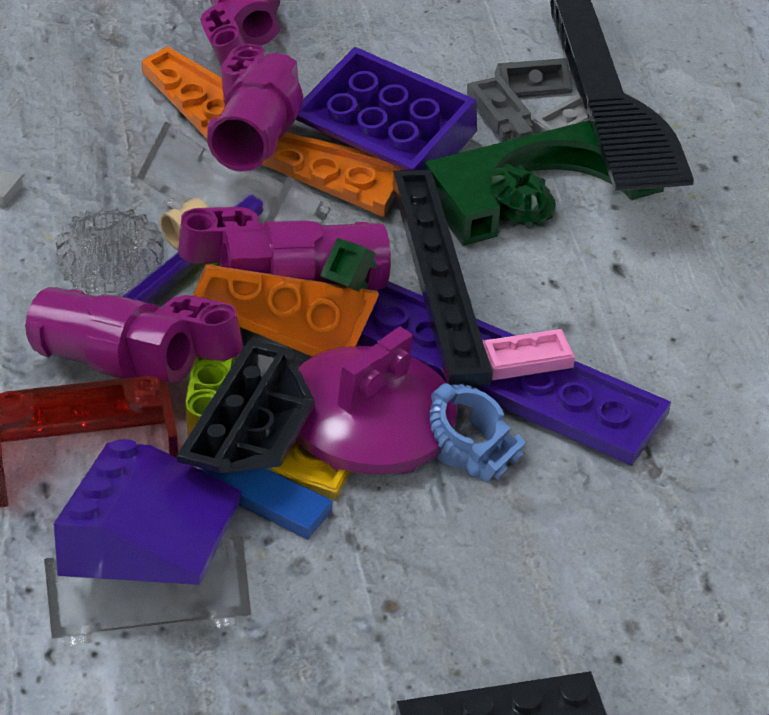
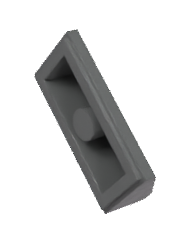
[494,58,573,97]

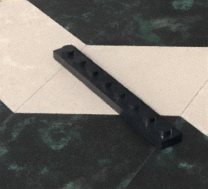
[392,170,492,387]

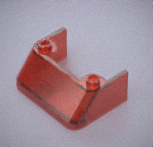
[0,376,178,507]

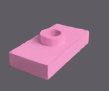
[483,329,575,380]

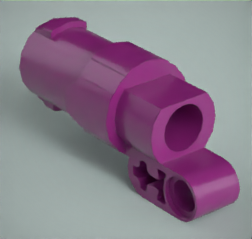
[200,0,280,66]
[207,44,304,172]
[178,207,391,290]
[25,287,244,383]

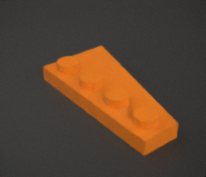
[192,264,379,357]

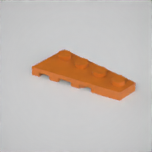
[142,46,225,138]
[262,132,405,217]

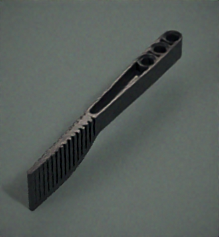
[550,0,694,191]

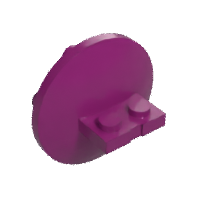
[296,326,457,474]

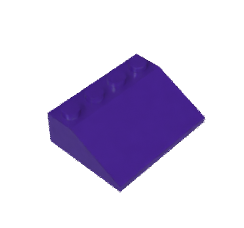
[295,47,477,171]
[53,439,242,585]

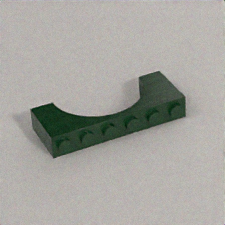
[424,120,664,246]

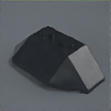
[177,339,315,474]

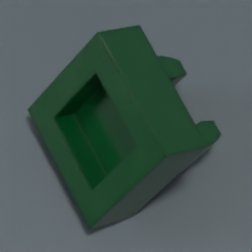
[320,238,377,292]

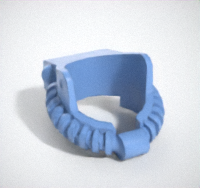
[429,383,526,483]

